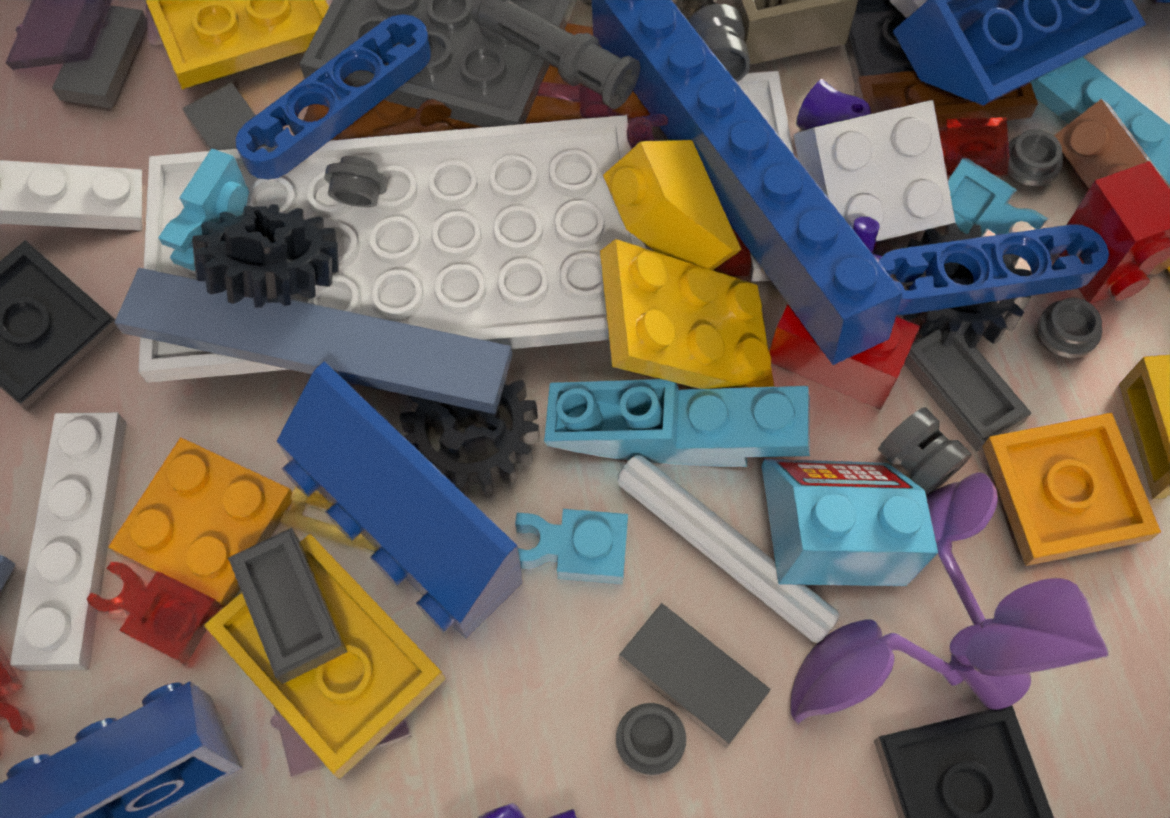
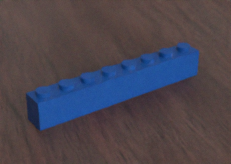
[591,0,903,365]

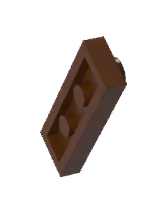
[853,71,1038,128]

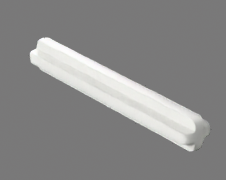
[618,455,839,643]

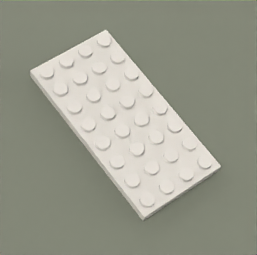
[138,115,645,383]

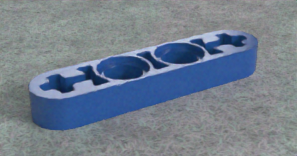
[236,14,431,180]
[878,225,1109,315]

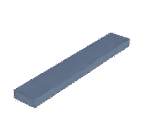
[114,268,512,414]

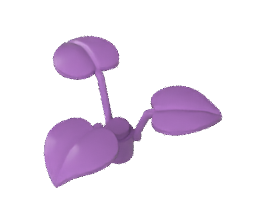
[791,472,1108,725]

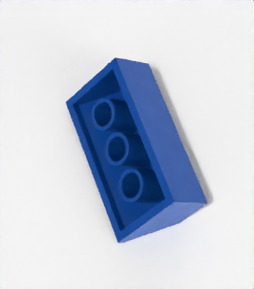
[893,0,1146,105]
[277,361,523,639]
[0,681,243,818]

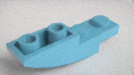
[544,379,810,467]

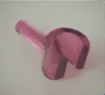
[537,82,612,119]
[609,112,668,149]

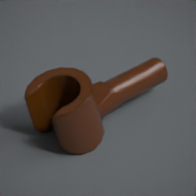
[373,99,456,137]

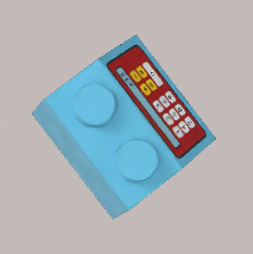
[762,459,938,586]

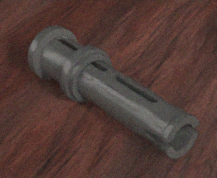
[472,0,640,109]

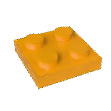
[982,413,1161,566]
[108,437,295,608]

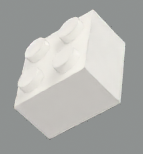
[793,100,955,242]

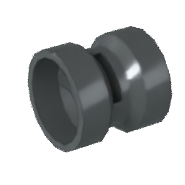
[688,4,751,82]
[878,407,972,496]

